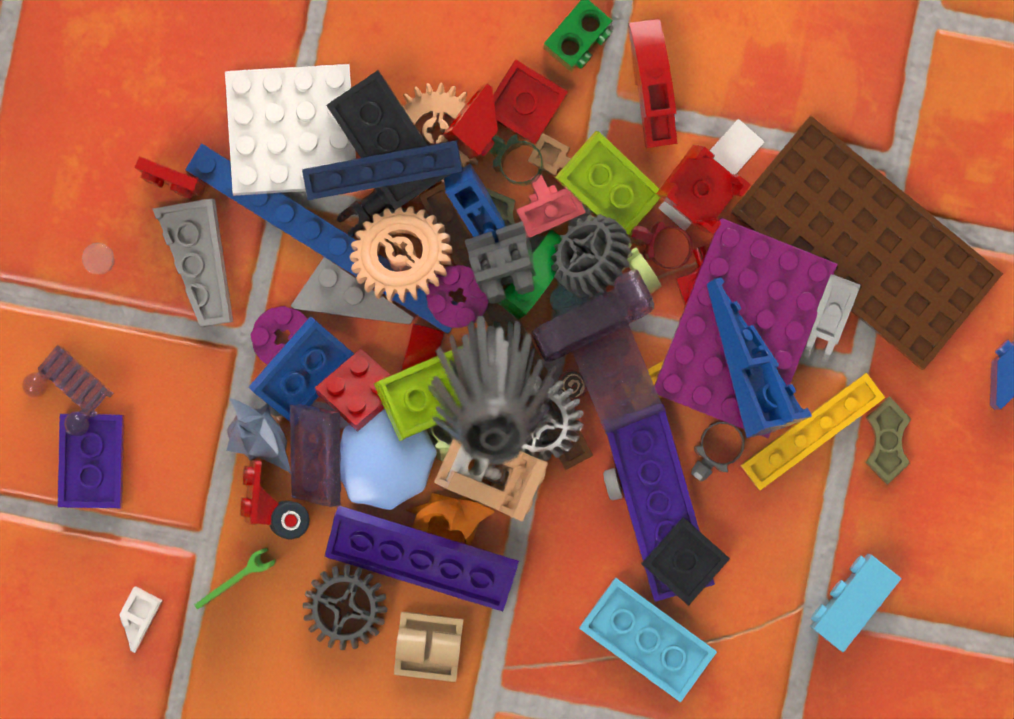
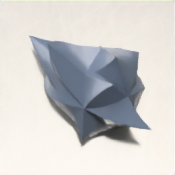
[226,398,291,473]

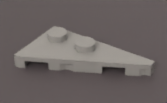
[291,257,415,324]

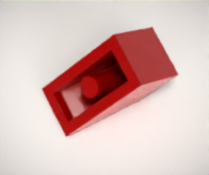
[442,83,498,159]

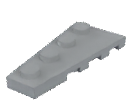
[152,198,233,327]

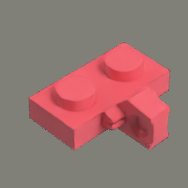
[516,173,586,238]

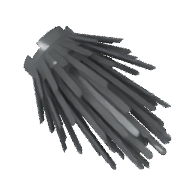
[428,316,556,464]

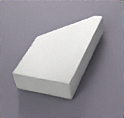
[119,586,163,653]

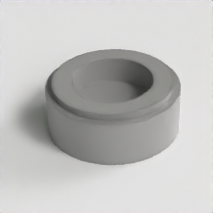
[603,468,623,501]

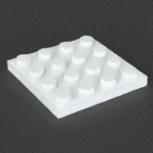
[225,64,356,196]

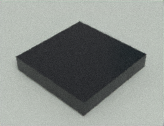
[641,517,730,606]

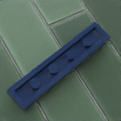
[302,140,463,200]

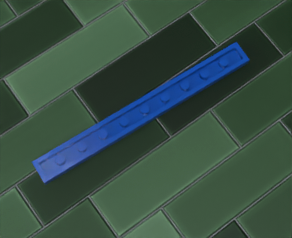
[185,143,458,334]

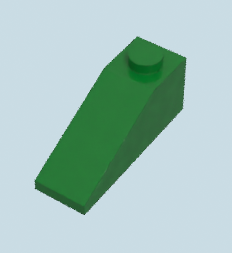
[497,229,562,320]

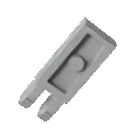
[802,274,860,364]

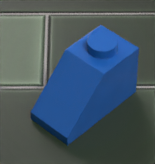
[990,340,1014,410]

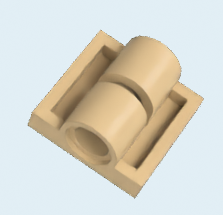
[394,611,463,682]

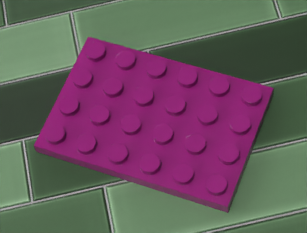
[651,218,837,439]

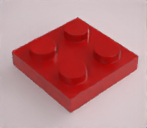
[493,59,568,145]
[134,156,206,199]
[315,349,391,432]

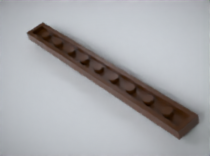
[419,182,593,470]

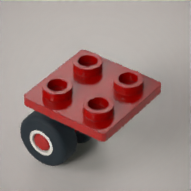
[240,460,309,540]

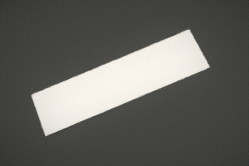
[659,119,764,230]

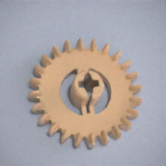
[402,83,478,183]
[349,206,453,303]

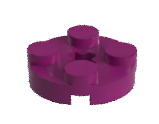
[426,265,489,328]
[251,306,308,365]

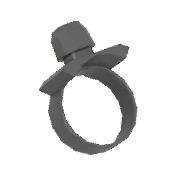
[691,422,745,482]

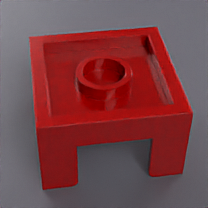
[656,145,751,235]

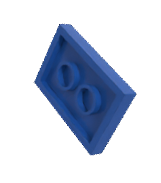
[249,316,354,425]

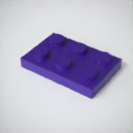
[58,414,124,508]

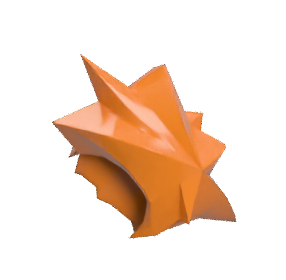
[406,493,495,545]

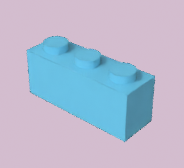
[810,553,902,652]

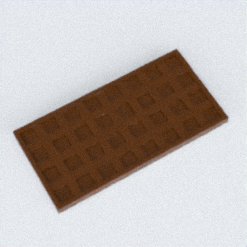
[731,115,1003,370]

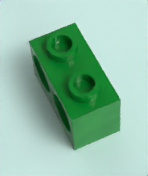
[543,0,613,72]

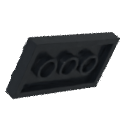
[326,70,448,210]

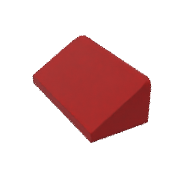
[401,323,444,371]

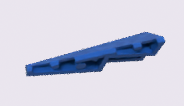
[707,278,812,438]

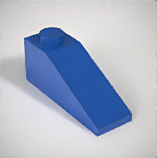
[444,163,506,243]

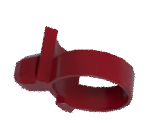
[629,221,693,269]

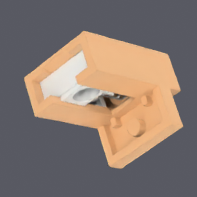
[434,439,548,521]

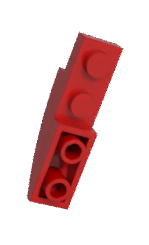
[628,19,678,148]

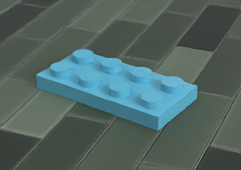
[579,577,717,702]

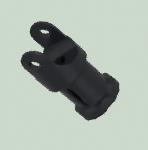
[337,187,393,237]

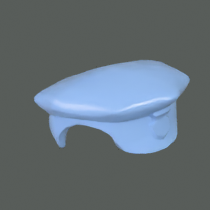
[334,409,437,510]

